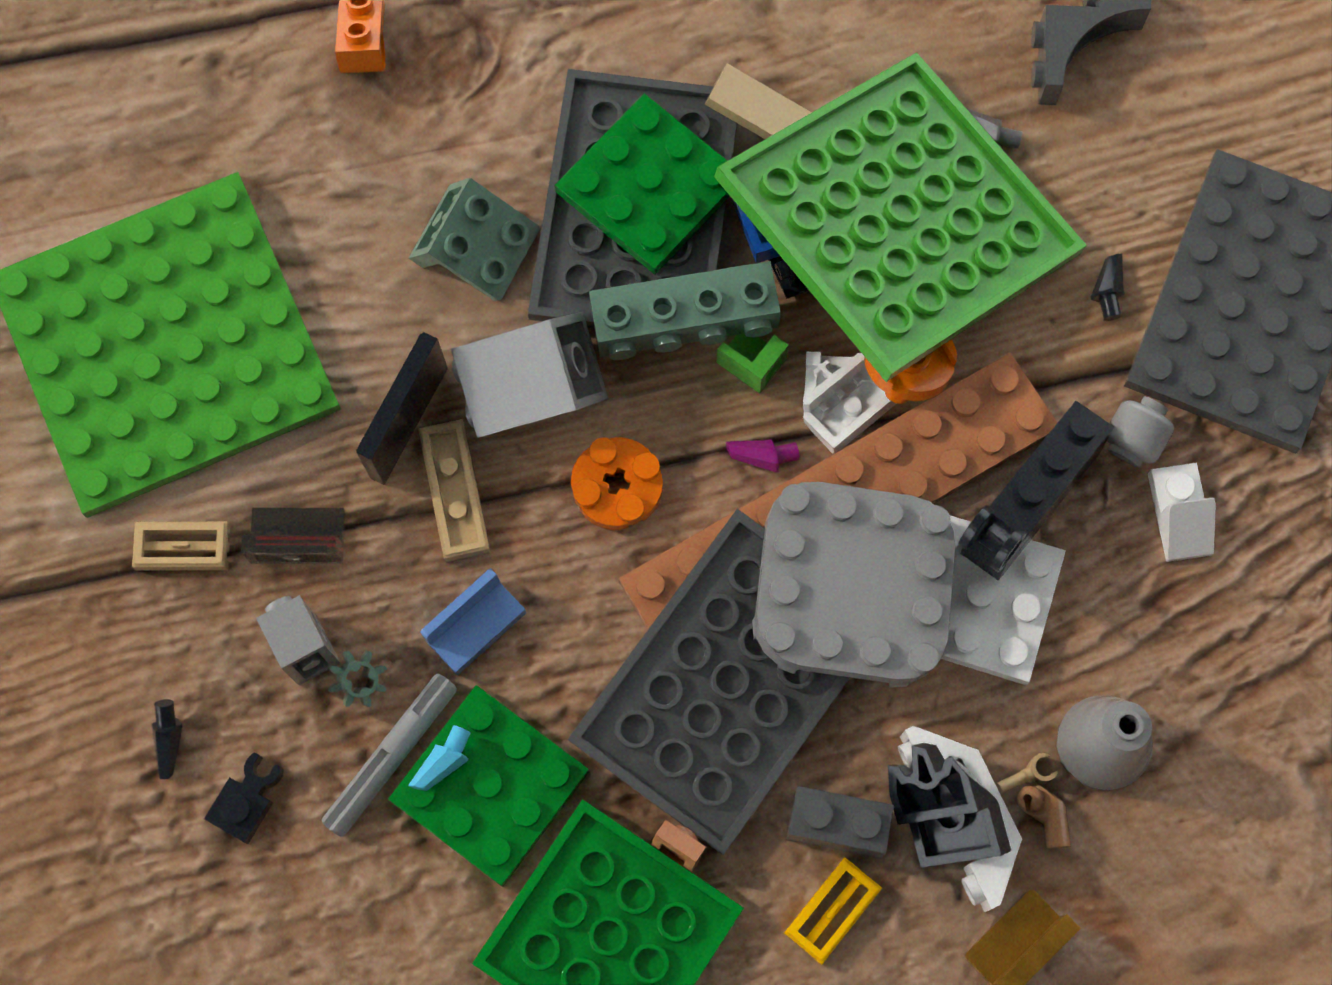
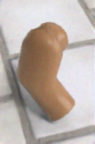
[1017,784,1071,849]

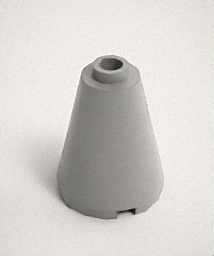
[1056,695,1153,791]

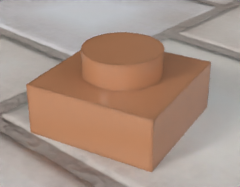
[651,820,706,872]

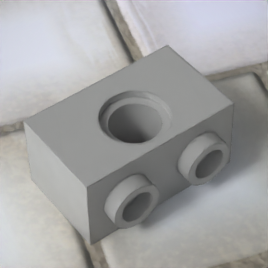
[256,595,340,685]

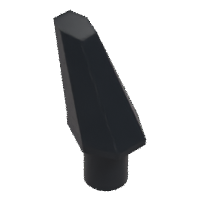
[1091,254,1125,321]
[152,699,183,779]

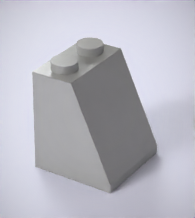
[451,312,608,438]

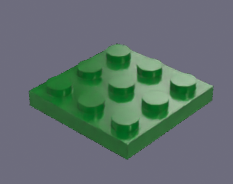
[554,93,730,275]
[388,685,590,887]

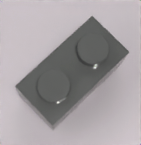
[786,786,894,859]

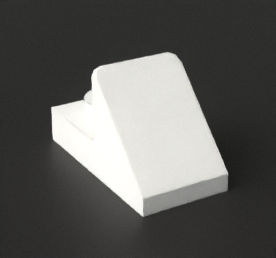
[1148,463,1216,562]

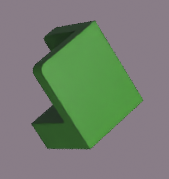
[716,334,789,394]

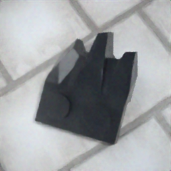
[888,743,1011,868]

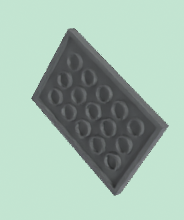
[528,69,737,342]
[1124,149,1332,454]
[567,509,850,855]

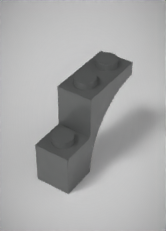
[1031,0,1151,105]

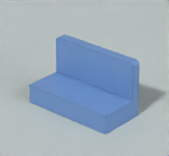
[420,568,527,676]

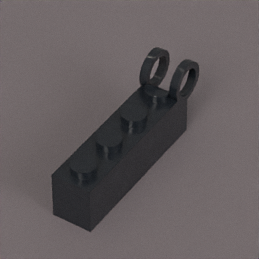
[958,401,1114,581]

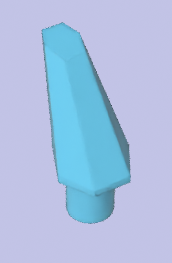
[408,725,471,791]

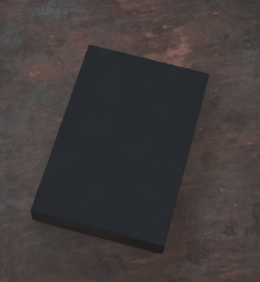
[356,332,448,485]

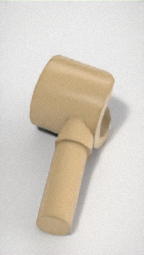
[995,753,1058,794]

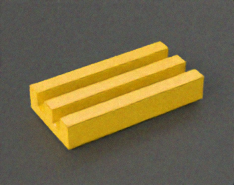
[783,857,882,965]

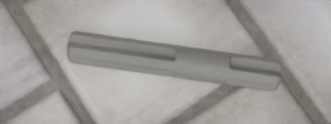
[322,674,457,837]

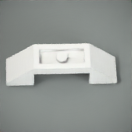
[898,726,1022,912]

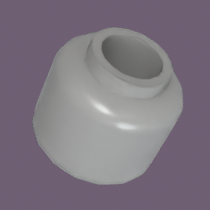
[1107,396,1174,468]

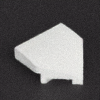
[803,351,897,454]

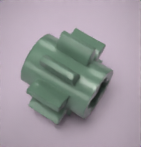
[328,651,387,707]

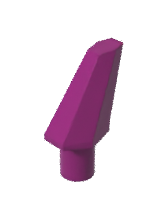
[725,439,800,473]

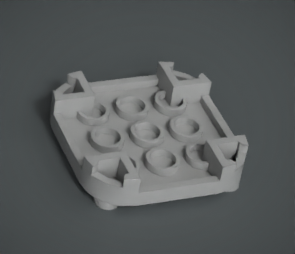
[752,482,956,688]

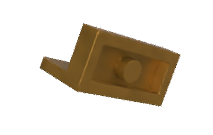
[965,890,1081,985]

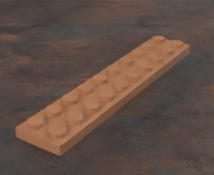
[619,353,1058,629]

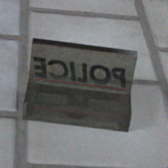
[241,508,345,564]

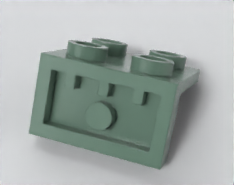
[408,178,540,301]

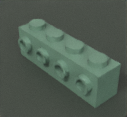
[589,261,781,360]

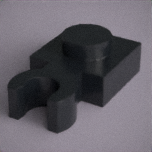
[204,752,284,844]

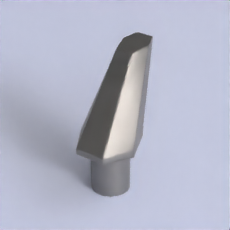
[966,108,1023,149]

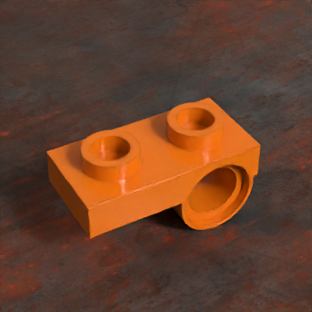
[335,0,386,74]

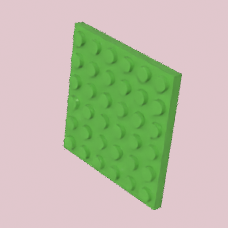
[714,52,1087,382]
[0,172,341,518]

